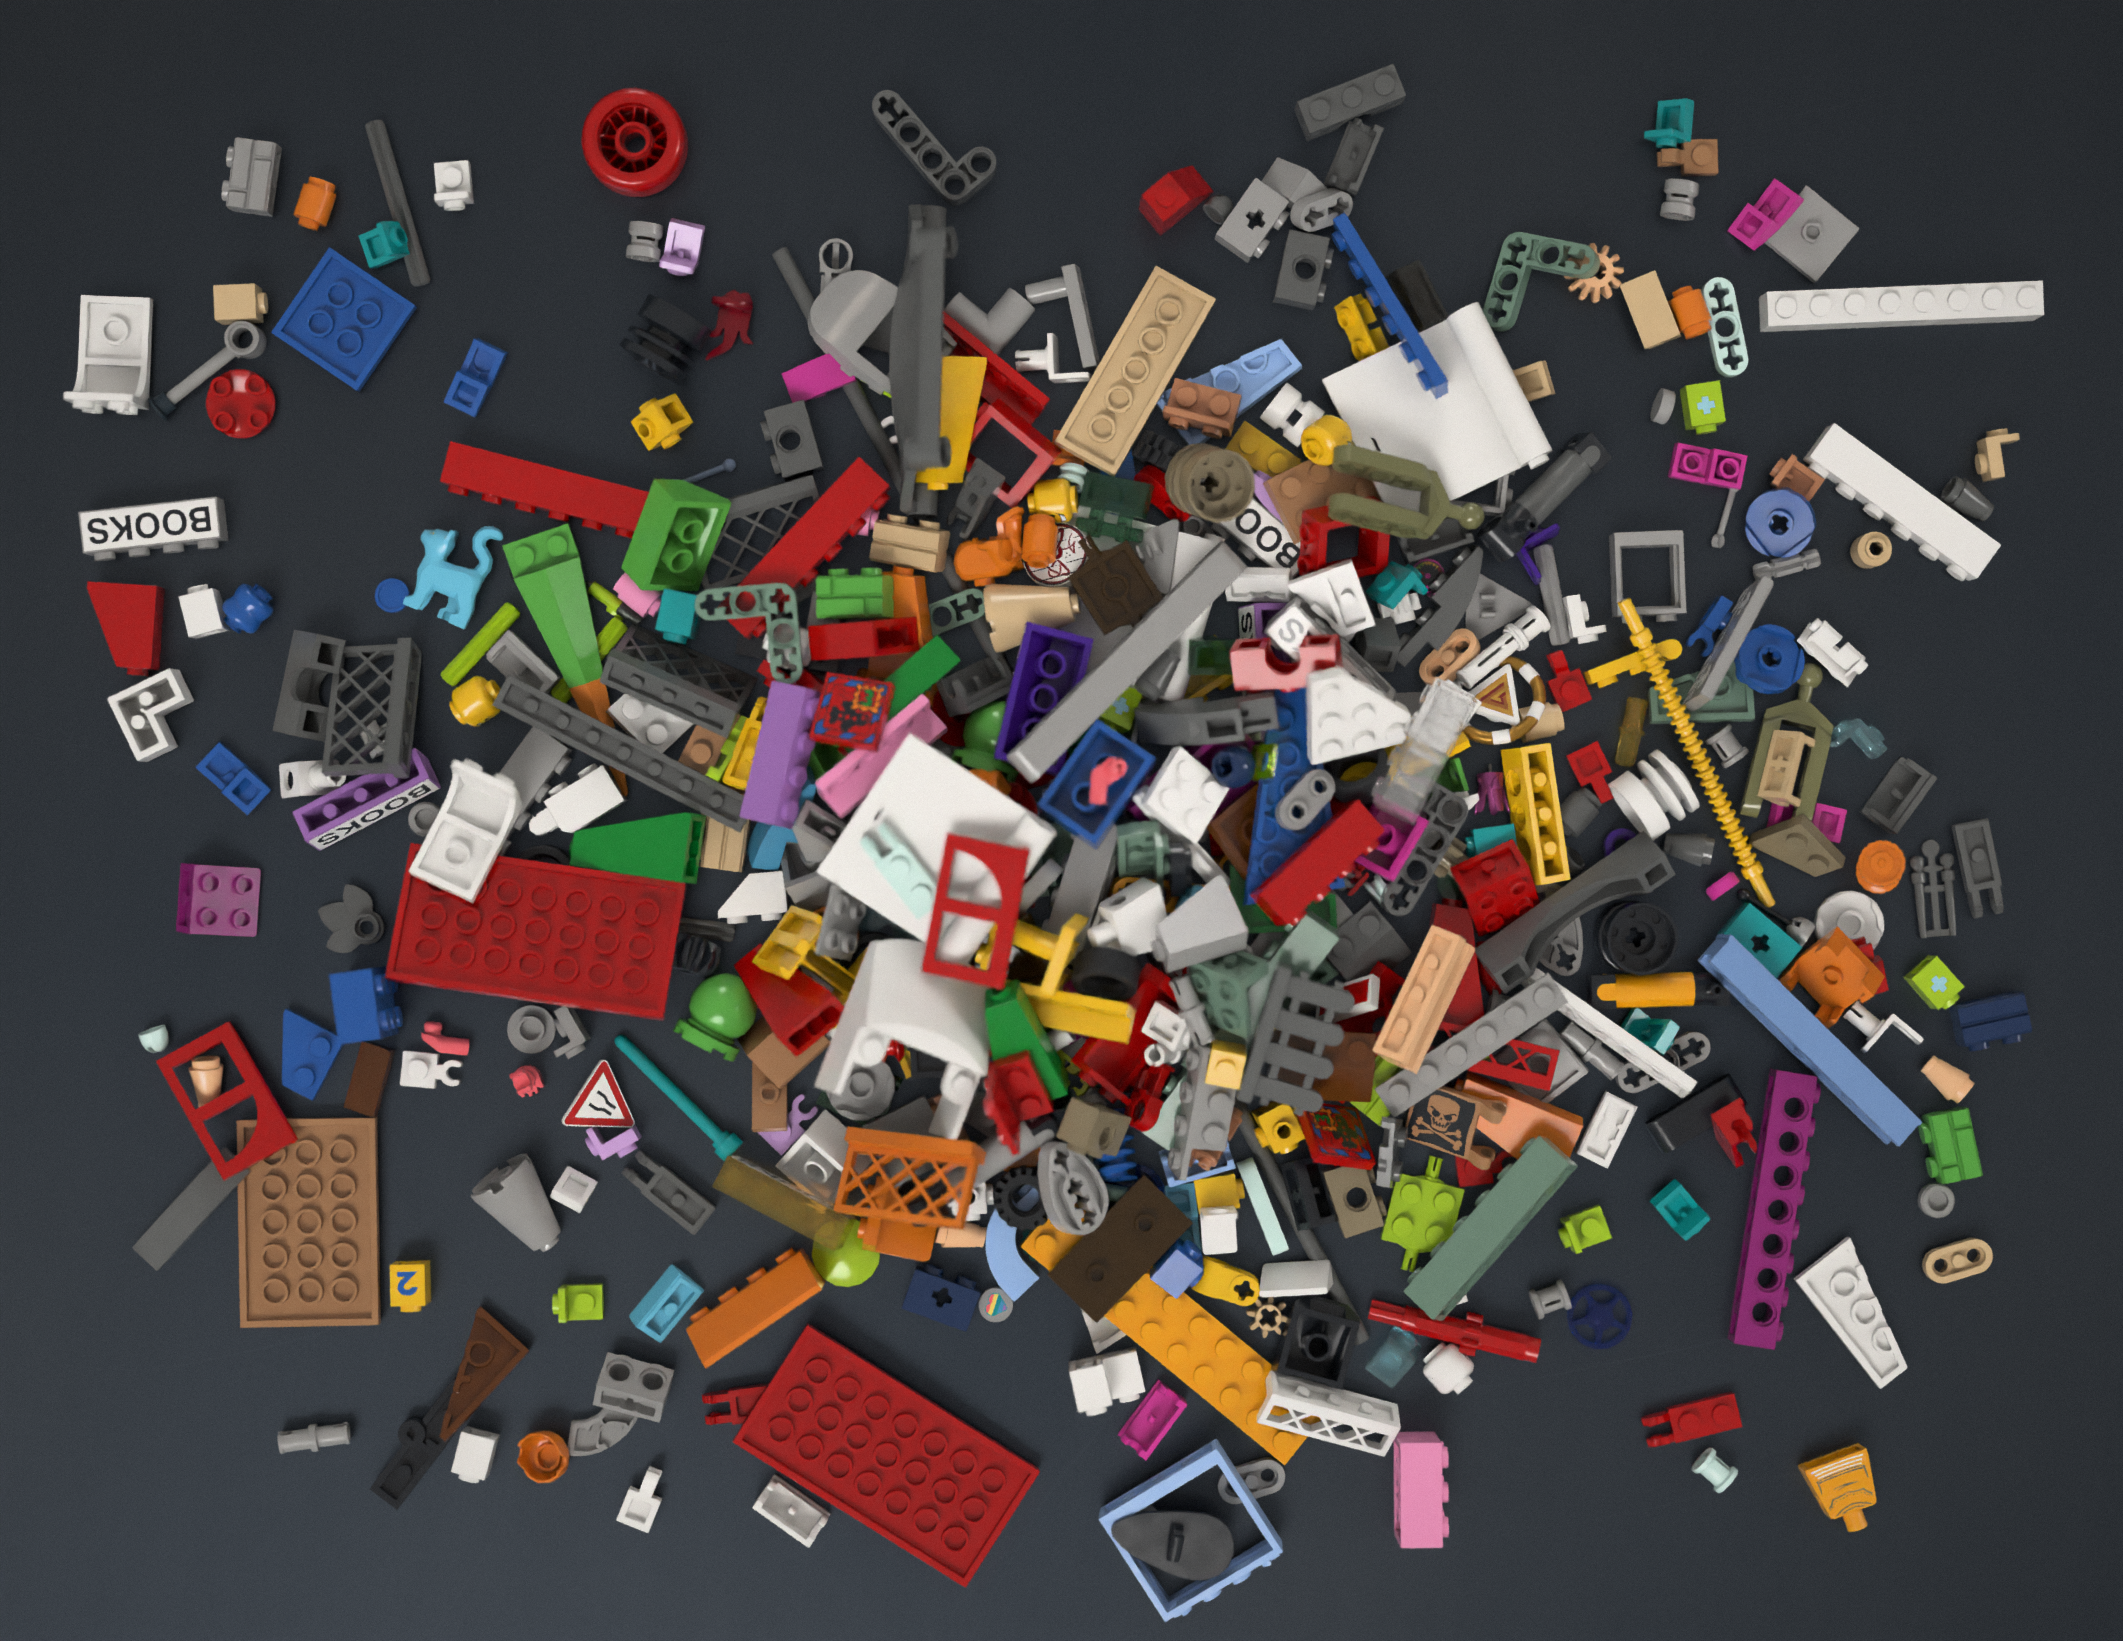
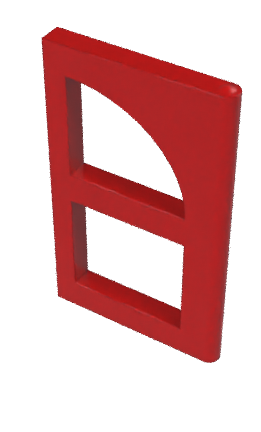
[921,832,1030,990]
[156,1021,298,1181]

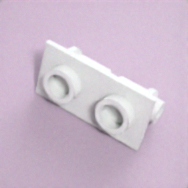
[1797,618,1868,687]

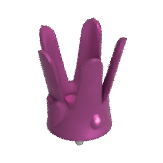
[1475,763,1510,816]

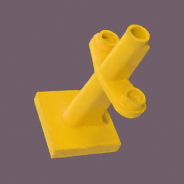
[752,905,868,1029]
[975,913,1089,996]

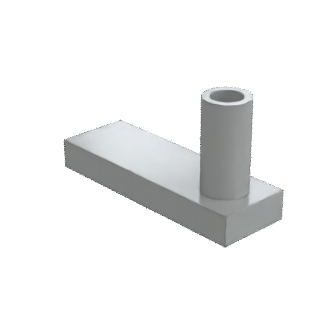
[1025,263,1100,371]

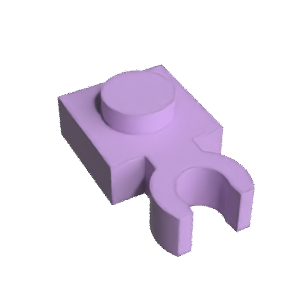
[758,1093,819,1156]

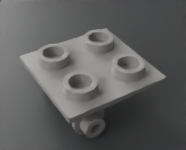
[815,885,867,961]

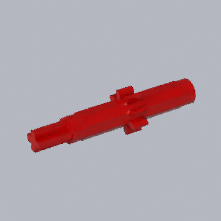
[1368,1299,1541,1363]

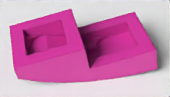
[1727,178,1804,250]
[782,354,857,403]
[1767,803,1847,843]

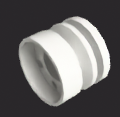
[1608,750,1700,841]

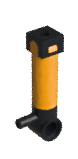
[1586,971,1742,1010]

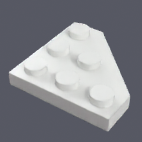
[1306,667,1411,765]

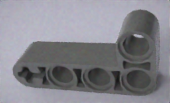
[872,90,997,206]
[1380,777,1468,916]

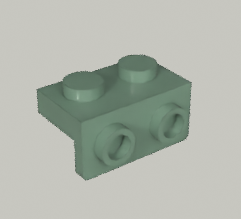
[1116,820,1169,888]

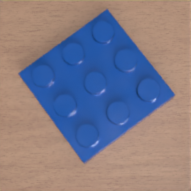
[271,247,417,392]

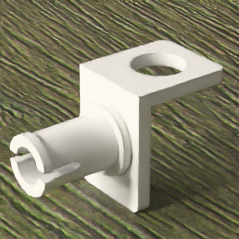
[1015,333,1093,383]
[279,760,346,798]
[1843,1000,1924,1053]
[1200,1205,1238,1255]

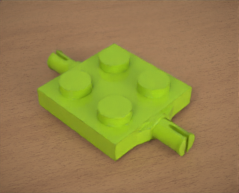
[1380,1155,1465,1272]

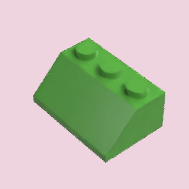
[621,479,732,591]

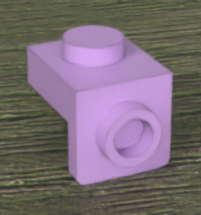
[659,218,705,276]
[585,1125,642,1160]

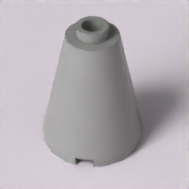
[470,1153,561,1252]

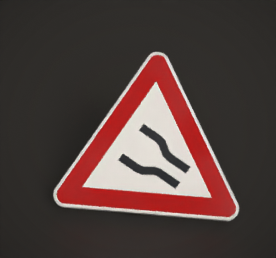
[562,1059,635,1128]

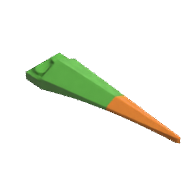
[502,523,628,797]

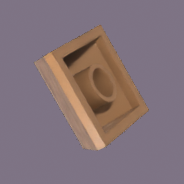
[737,1016,831,1090]

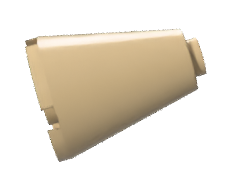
[983,584,1081,653]

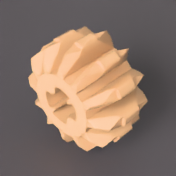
[1564,243,1624,303]

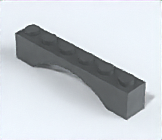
[1475,831,1675,994]

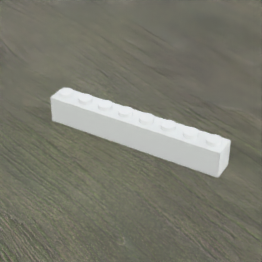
[1759,281,2044,332]

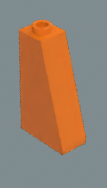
[866,565,938,706]
[1453,1071,1583,1160]

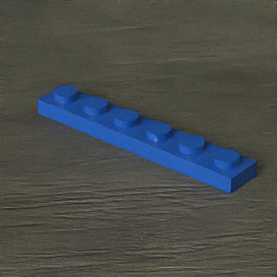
[1331,213,1448,399]

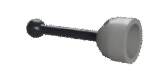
[1737,888,1816,946]

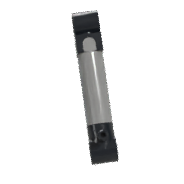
[895,1086,1080,1227]

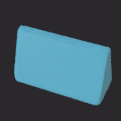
[629,1264,704,1344]

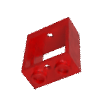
[965,398,1063,509]
[1297,495,1390,578]

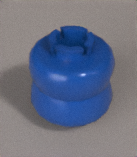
[222,583,274,634]

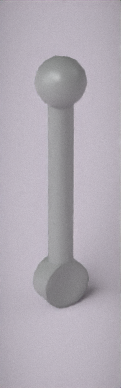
[1711,489,1739,548]

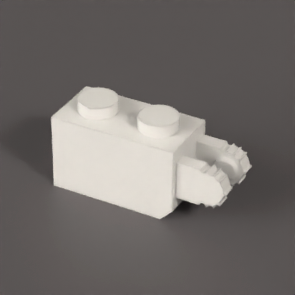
[528,763,628,836]

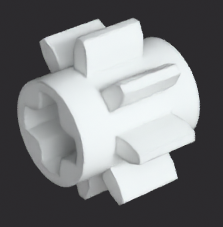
[1377,592,1422,625]

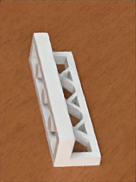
[1257,1370,1401,1457]

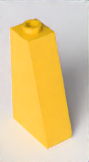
[915,356,987,490]

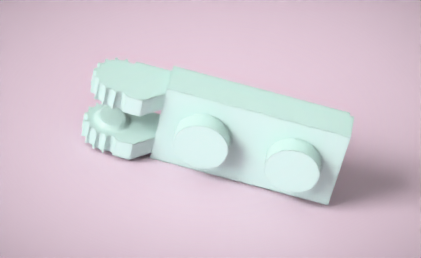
[860,823,937,920]

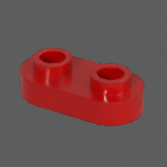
[1134,465,1191,522]

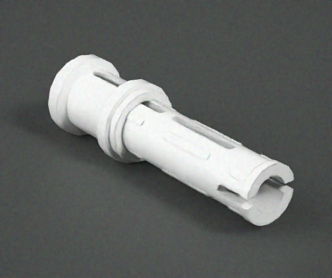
[1456,605,1551,689]

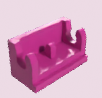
[1117,1379,1187,1460]

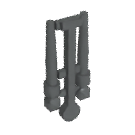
[1910,840,1956,938]

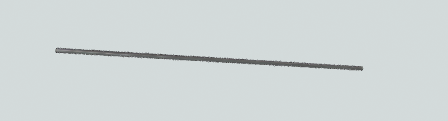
[772,247,1370,1345]

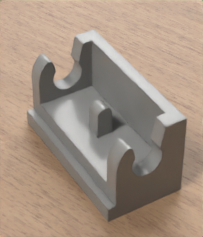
[486,630,562,694]

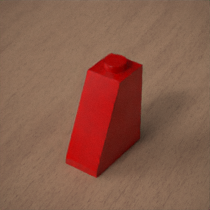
[1139,165,1214,236]
[87,581,165,676]
[808,616,919,661]

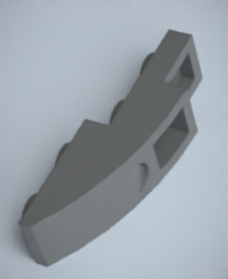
[1396,545,1484,667]
[1134,691,1279,745]

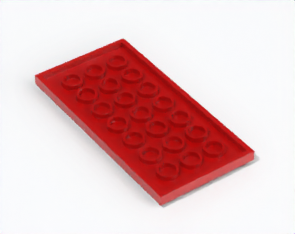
[385,843,687,1021]
[732,1323,1040,1588]

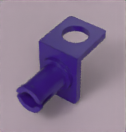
[1516,523,1560,586]

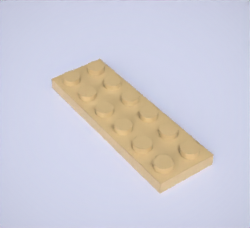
[1054,266,1216,478]

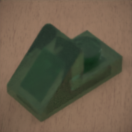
[1187,635,1236,675]

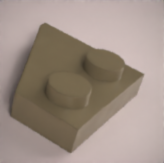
[1749,814,1846,877]

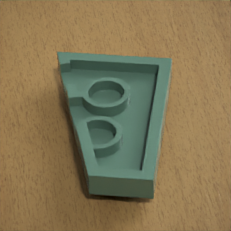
[1648,660,1755,724]

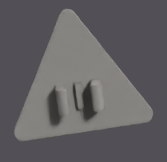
[1110,519,1180,595]
[1465,574,1532,640]

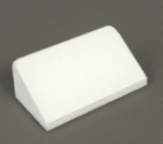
[1259,1260,1333,1298]

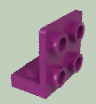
[176,863,261,937]

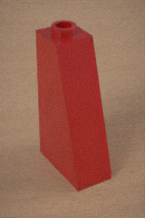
[1428,898,1484,1033]
[734,944,845,1057]

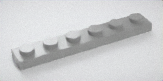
[1375,973,1568,1118]

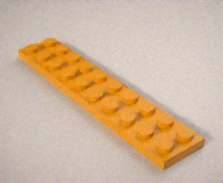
[1019,1203,1321,1465]

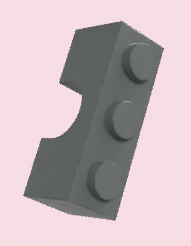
[1294,63,1406,141]
[272,630,346,742]

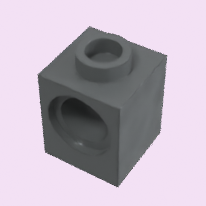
[1353,618,1401,672]

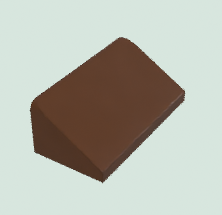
[344,1041,396,1117]

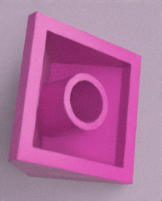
[1355,796,1429,882]

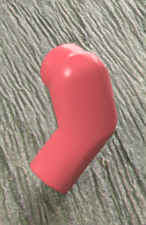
[1089,757,1127,805]
[421,1021,469,1056]

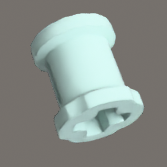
[1691,1447,1738,1493]

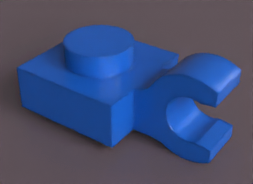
[1685,595,1733,657]

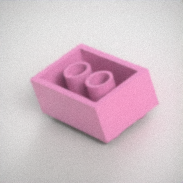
[1393,1432,1449,1548]

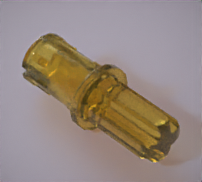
[1615,697,1649,767]

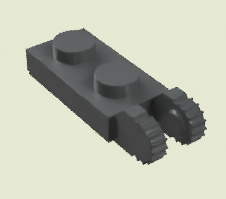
[1951,818,2004,919]
[621,1150,717,1235]

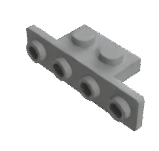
[1168,1043,1237,1181]

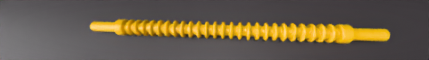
[1617,597,1775,908]

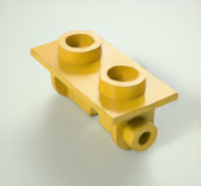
[1334,293,1390,362]

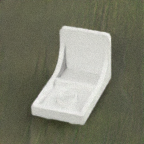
[63,295,153,415]
[409,759,523,903]

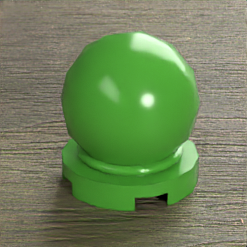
[951,700,1019,783]
[673,973,757,1062]

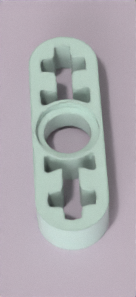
[1701,277,1748,377]
[1236,1157,1289,1256]

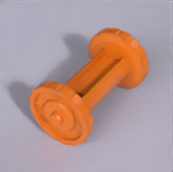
[1856,840,1906,894]

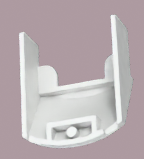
[814,939,991,1140]

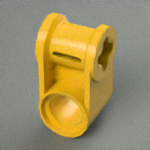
[1192,1255,1260,1306]

